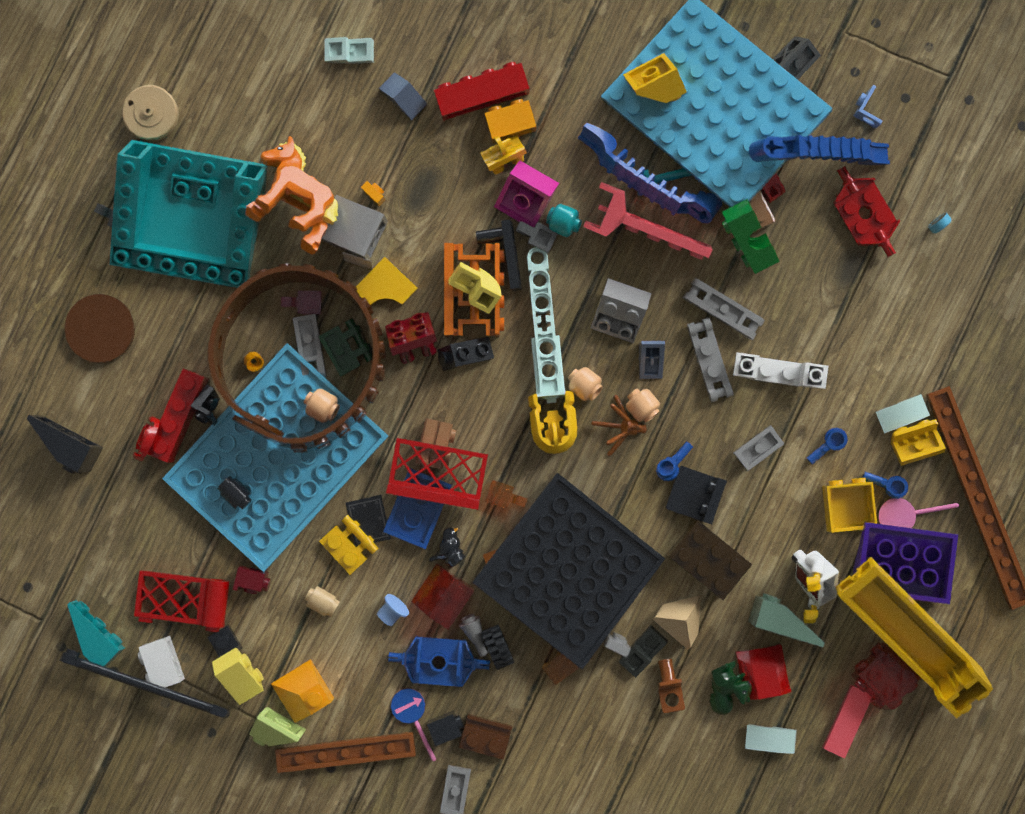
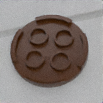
[65,294,135,363]

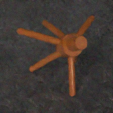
[591,395,647,456]

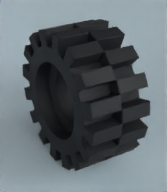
[481,624,514,670]

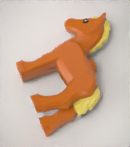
[245,136,338,255]

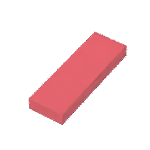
[822,685,873,759]

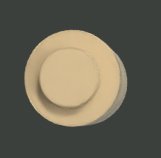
[304,586,340,618]

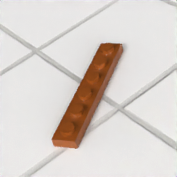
[275,732,416,773]

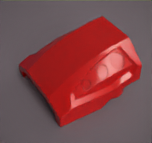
[735,644,792,700]

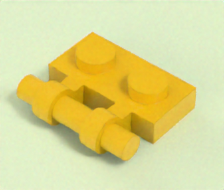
[319,515,379,575]

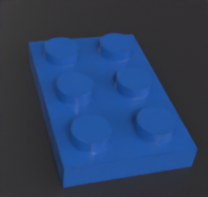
[383,468,452,549]

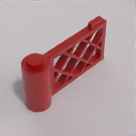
[134,570,230,632]

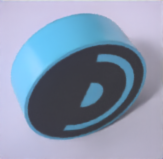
[928,212,952,234]

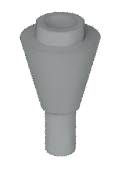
[459,614,488,657]

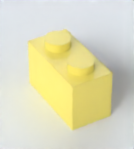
[212,648,264,705]

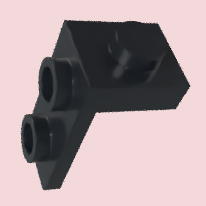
[437,337,494,371]

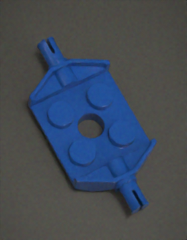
[388,635,490,687]

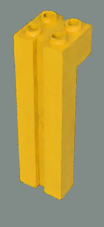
[835,557,993,719]

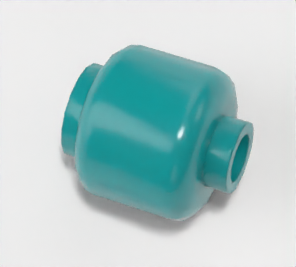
[546,204,582,237]

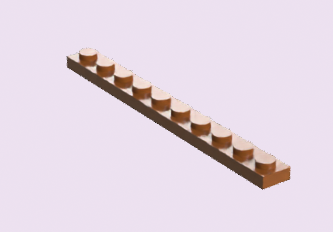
[926,386,1025,610]

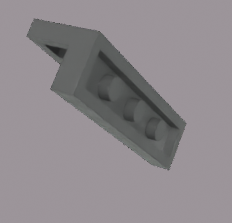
[773,36,821,80]

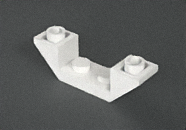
[733,352,829,389]

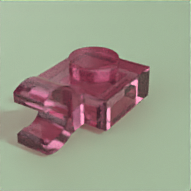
[281,291,322,315]

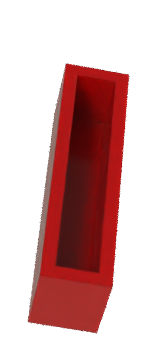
[434,62,530,121]
[147,368,209,463]

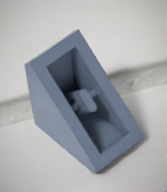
[379,72,427,121]
[639,341,665,379]

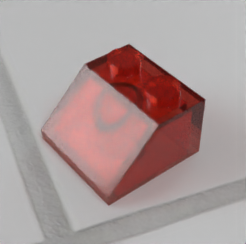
[411,563,475,629]

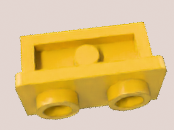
[890,419,946,466]

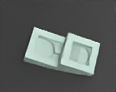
[325,37,374,63]
[876,394,930,433]
[745,724,797,754]

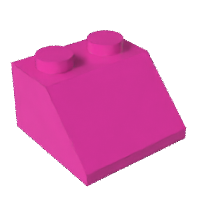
[494,161,559,228]

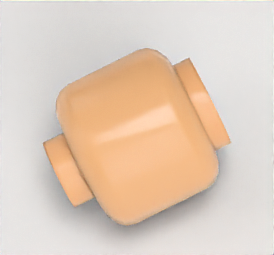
[568,367,603,401]
[626,388,660,423]
[304,389,340,423]

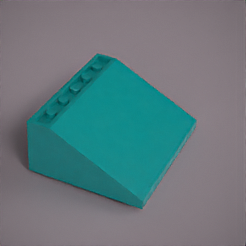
[109,140,268,288]

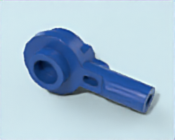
[807,428,848,465]
[656,441,693,481]
[862,471,908,499]

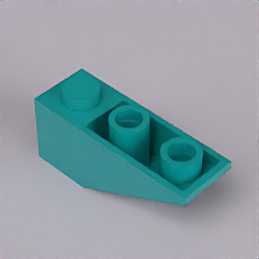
[67,600,125,667]

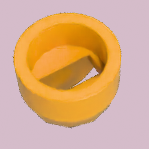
[244,351,264,372]

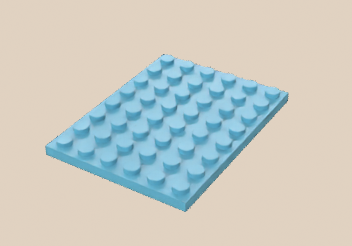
[601,0,833,207]
[162,343,389,572]

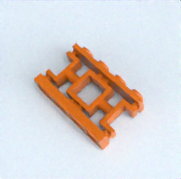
[444,243,504,337]

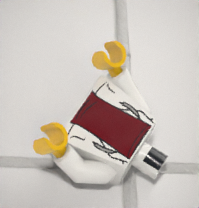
[791,550,839,623]

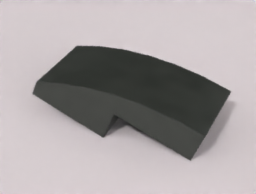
[619,625,668,678]

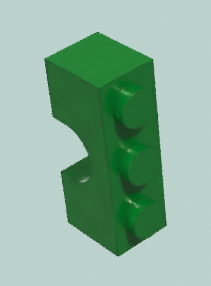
[722,199,780,274]

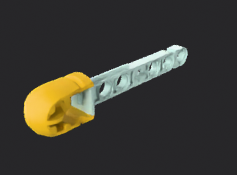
[527,247,577,454]

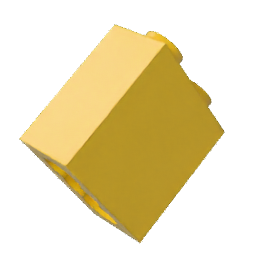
[822,478,877,533]

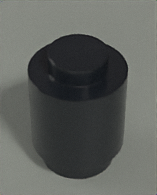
[217,476,252,510]

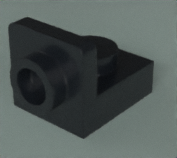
[191,385,220,426]
[207,625,243,659]

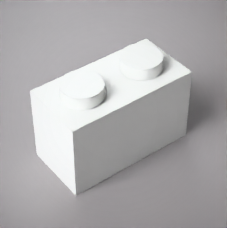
[138,636,185,687]

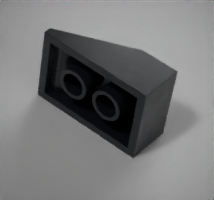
[27,415,104,474]

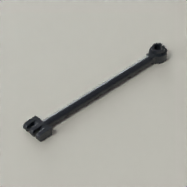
[59,648,230,718]

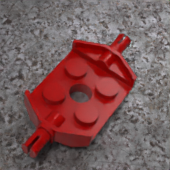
[833,166,900,258]

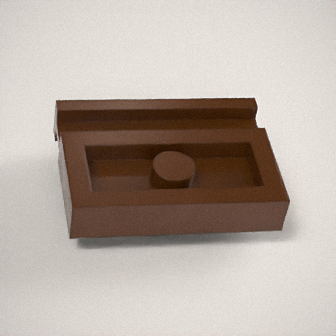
[459,714,512,760]

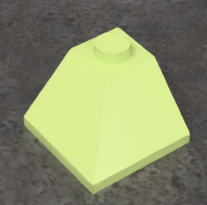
[249,707,306,746]

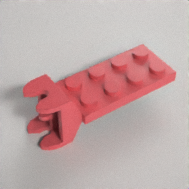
[583,182,713,260]

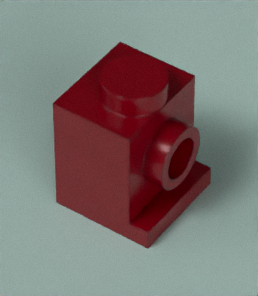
[233,565,271,594]

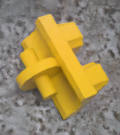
[480,135,527,175]

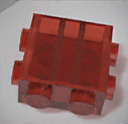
[851,643,921,710]

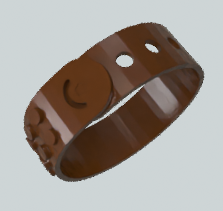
[208,263,386,453]

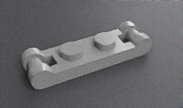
[683,278,765,340]
[687,318,734,403]

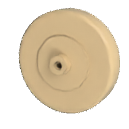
[122,85,179,141]

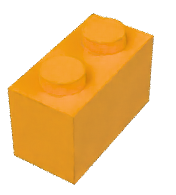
[485,99,536,144]

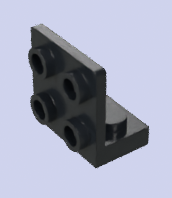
[666,466,727,525]

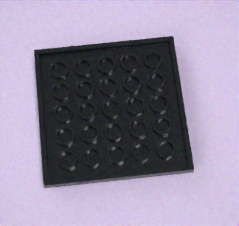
[471,473,666,670]

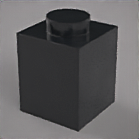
[427,710,464,746]

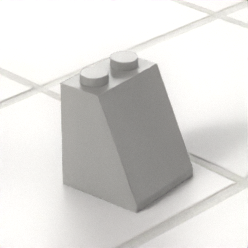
[321,195,388,261]

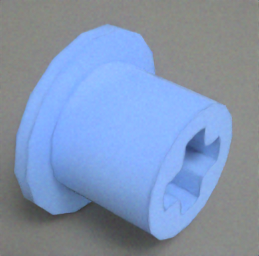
[377,594,409,626]

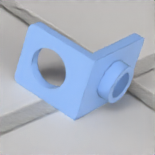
[854,85,883,128]

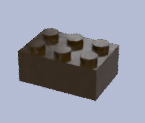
[666,519,752,600]

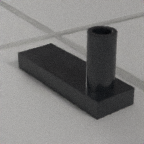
[476,219,522,291]

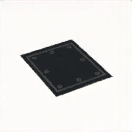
[346,495,391,547]

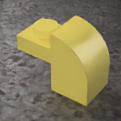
[448,262,502,314]

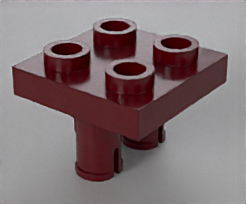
[385,312,437,364]

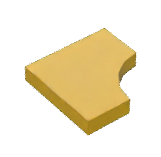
[356,257,418,305]

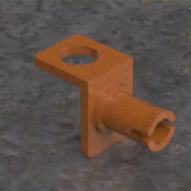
[658,659,685,714]

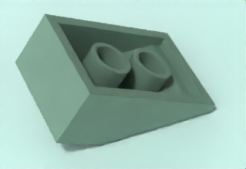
[748,593,824,647]

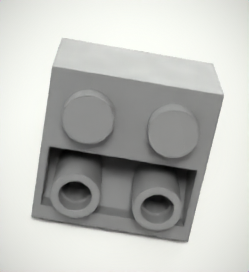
[591,278,651,343]

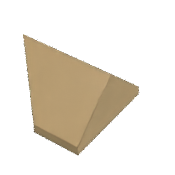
[653,594,702,650]

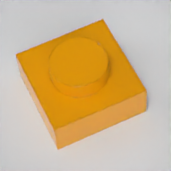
[361,181,385,207]

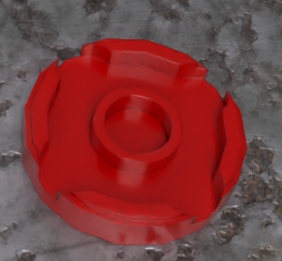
[133,416,160,462]

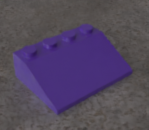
[853,522,958,604]

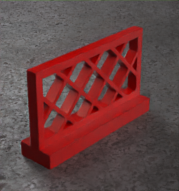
[386,438,488,510]

